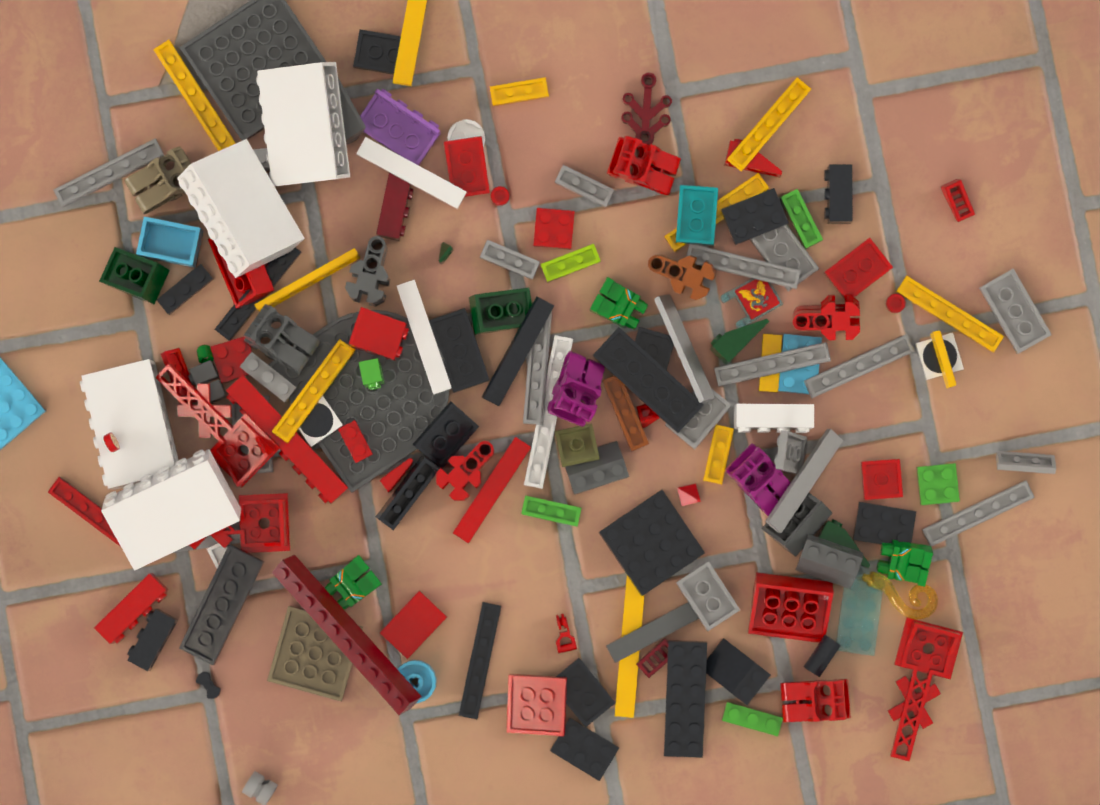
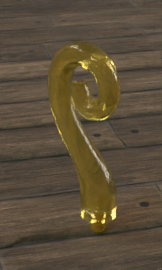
[862,572,938,620]

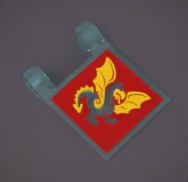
[720,279,783,328]

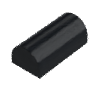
[803,635,841,677]

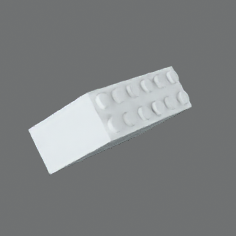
[256,62,350,186]
[177,139,305,278]
[80,359,179,490]
[101,449,241,571]

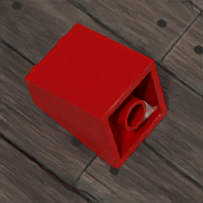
[349,307,409,361]

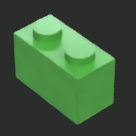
[359,358,385,390]

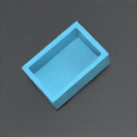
[136,217,203,268]

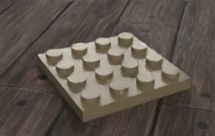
[267,606,363,702]

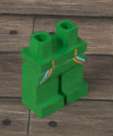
[590,277,648,330]
[876,540,933,587]
[325,555,382,610]

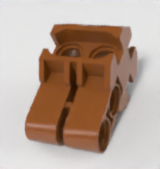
[648,255,716,300]

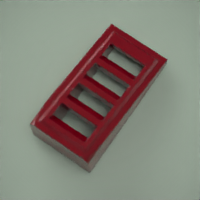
[636,638,668,678]

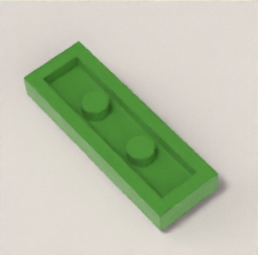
[780,189,823,249]
[521,495,581,527]
[722,702,783,736]

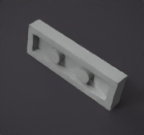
[555,165,614,208]
[480,240,540,280]
[240,352,297,403]
[996,451,1056,474]

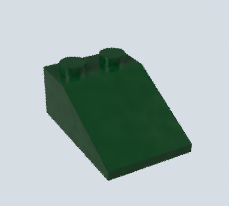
[99,247,170,305]
[469,287,532,335]
[710,319,769,365]

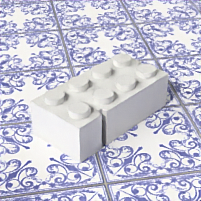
[734,404,814,433]

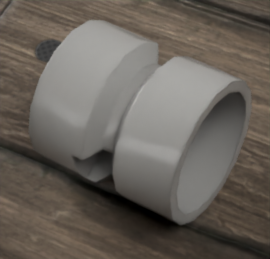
[242,771,278,805]

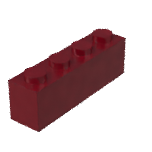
[376,172,414,241]

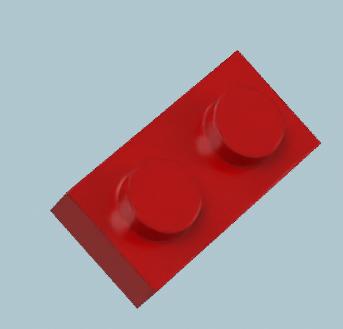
[338,420,373,463]

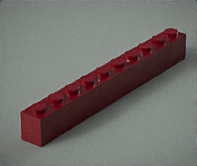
[272,555,422,715]

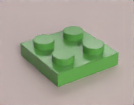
[916,463,960,505]

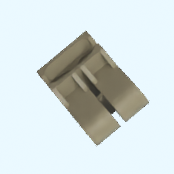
[124,146,191,214]

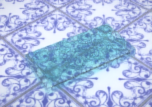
[836,575,884,656]

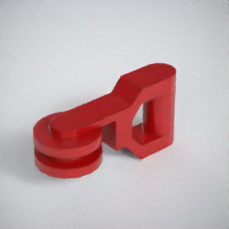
[556,614,577,654]

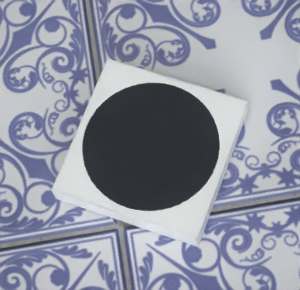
[915,333,964,380]
[299,396,343,447]

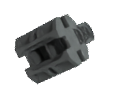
[345,236,390,307]
[244,304,321,374]

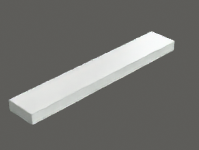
[356,137,467,209]
[397,280,452,395]

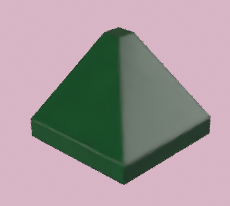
[438,242,453,265]

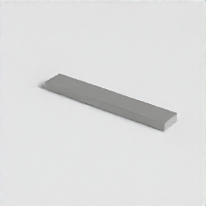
[53,138,165,207]
[686,244,801,289]
[654,295,715,403]
[523,311,552,425]
[804,334,915,398]
[714,342,831,387]
[765,429,843,533]
[922,480,1035,547]

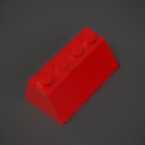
[208,238,274,309]

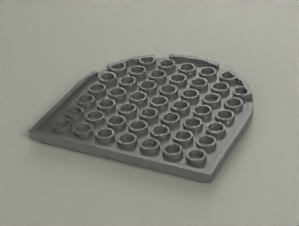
[268,310,450,493]

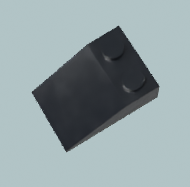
[706,638,771,705]

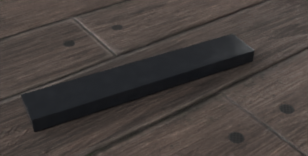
[215,247,302,341]
[482,296,554,406]
[458,602,501,720]

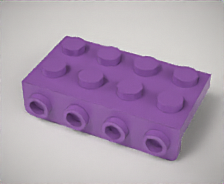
[360,89,441,166]

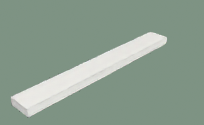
[524,335,573,489]

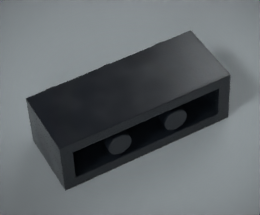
[824,164,853,224]
[127,609,178,672]

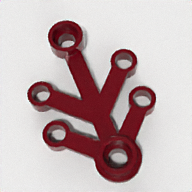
[621,72,672,144]

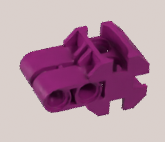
[547,351,605,427]
[725,443,791,516]

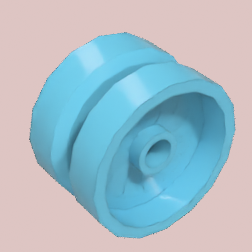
[398,660,437,704]

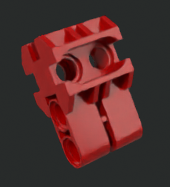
[607,136,681,195]
[793,294,860,340]
[436,441,494,501]
[780,679,851,722]

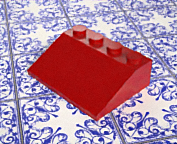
[748,572,834,643]

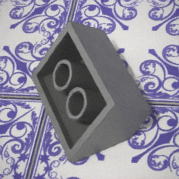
[338,78,366,145]
[565,441,629,495]
[762,493,832,557]
[795,534,863,589]

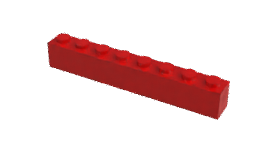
[226,375,348,504]

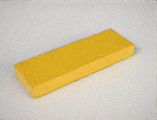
[490,77,549,106]
[930,330,956,388]
[759,334,782,393]
[703,425,734,485]

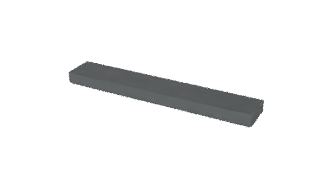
[606,602,699,663]

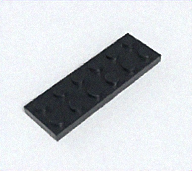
[593,327,704,433]
[179,544,264,665]
[664,640,707,758]

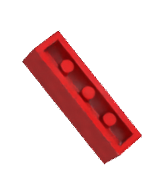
[94,573,168,644]

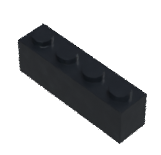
[375,455,440,531]

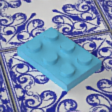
[778,334,822,394]

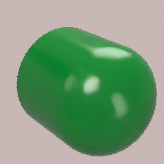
[197,345,214,364]

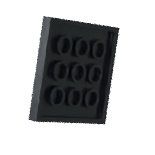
[598,490,705,596]

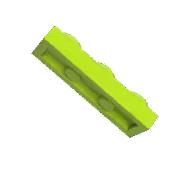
[540,244,601,283]

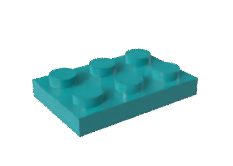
[676,185,718,246]

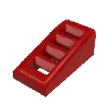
[941,179,975,222]
[380,458,414,493]

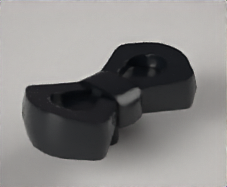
[196,672,221,699]

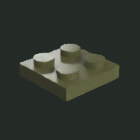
[555,423,600,467]

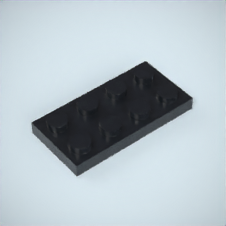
[429,308,490,393]

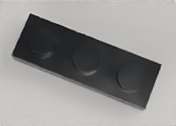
[157,264,214,315]

